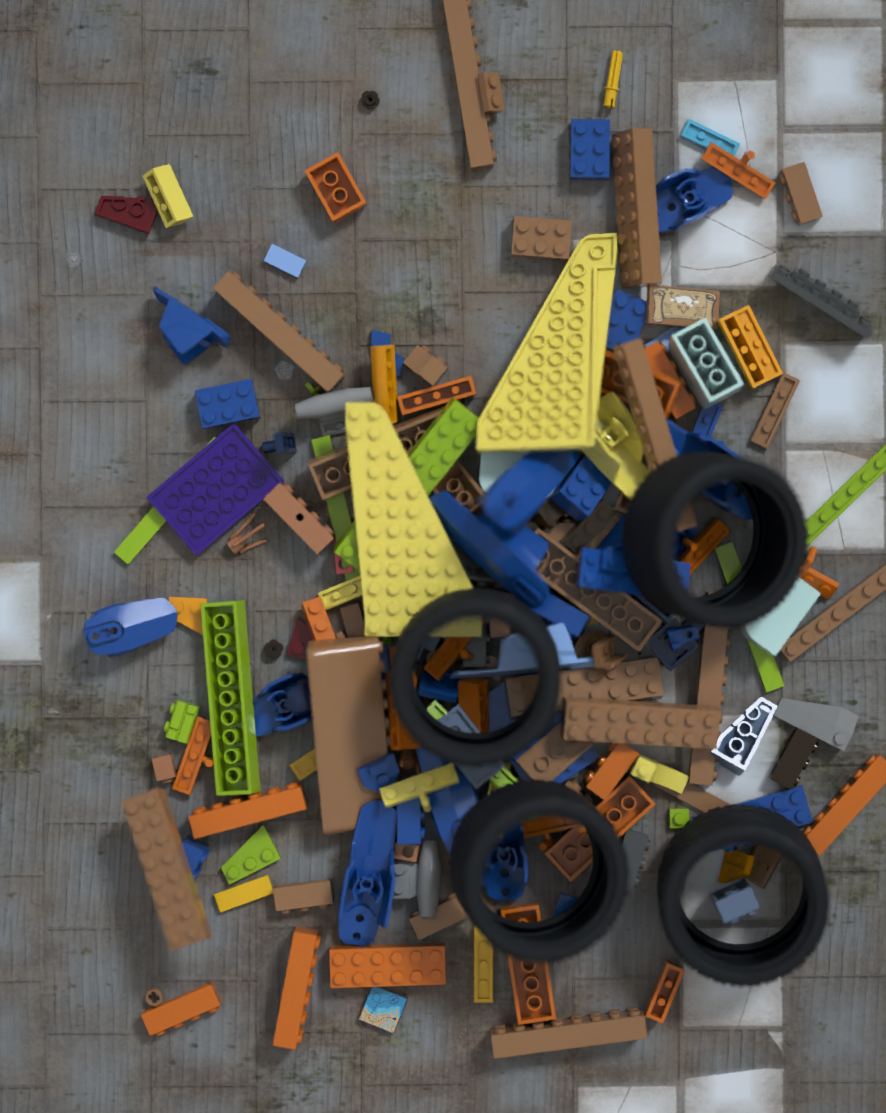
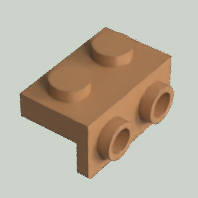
[478,72,505,115]
[591,635,627,671]
[743,844,783,889]

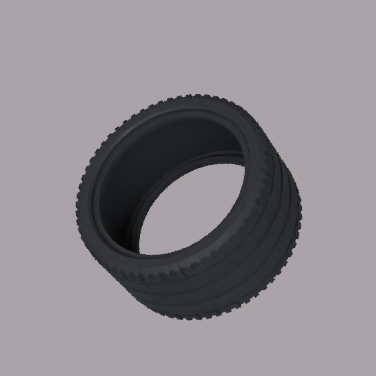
[621,452,808,628]
[390,588,562,767]
[449,779,630,963]
[657,804,830,987]

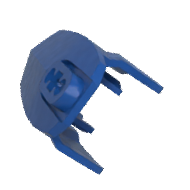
[656,167,733,233]
[153,286,231,365]
[83,597,177,657]
[253,673,313,737]
[482,822,529,901]

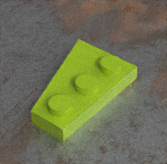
[221,824,281,885]

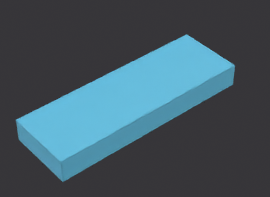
[680,119,740,156]

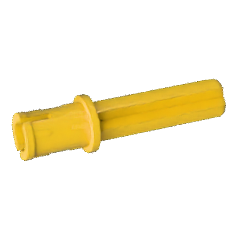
[603,50,623,109]

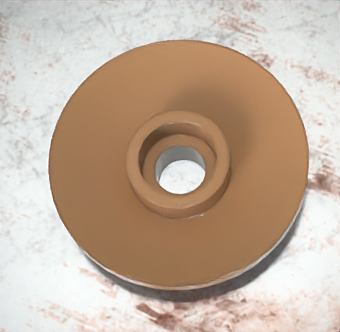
[575,630,608,657]

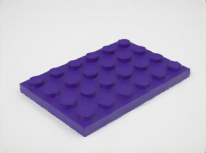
[146,423,284,556]

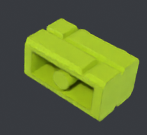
[163,699,200,744]

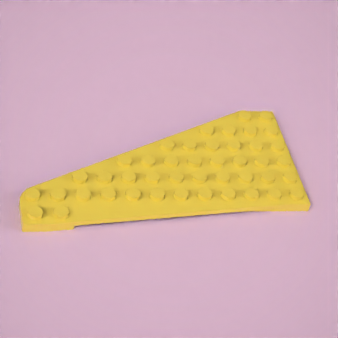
[477,233,618,453]
[346,402,482,637]

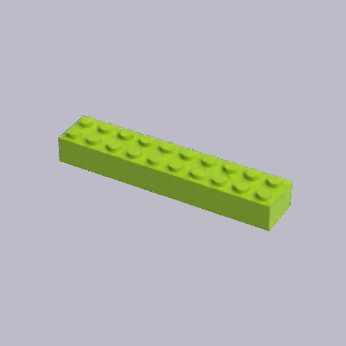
[333,397,479,571]
[200,600,261,796]

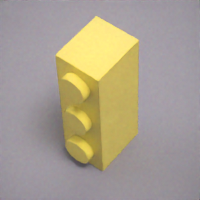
[143,164,194,228]

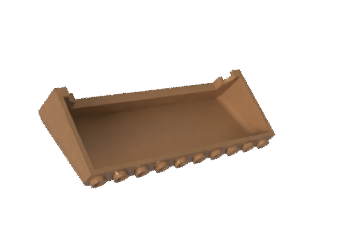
[307,636,397,835]

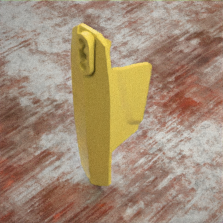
[581,391,650,500]

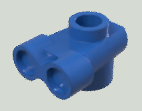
[666,624,700,651]

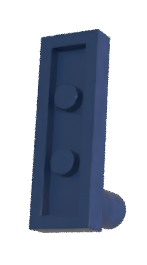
[262,433,297,453]

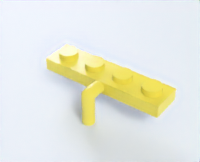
[380,763,460,812]

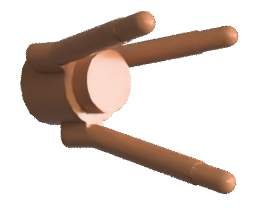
[227,513,268,554]
[395,749,422,783]

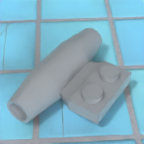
[295,387,373,437]
[393,840,441,919]

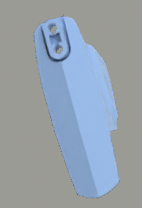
[450,623,595,679]

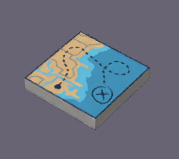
[358,987,408,1034]

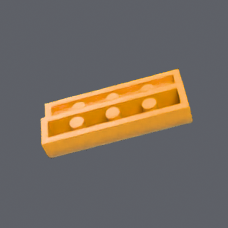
[717,305,783,389]
[370,345,399,423]

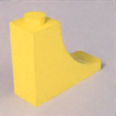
[629,752,690,794]

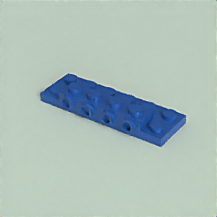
[576,546,691,596]
[692,785,813,852]

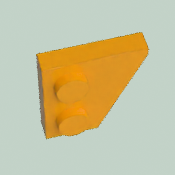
[169,597,208,635]
[717,849,755,883]

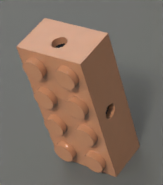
[263,483,335,554]

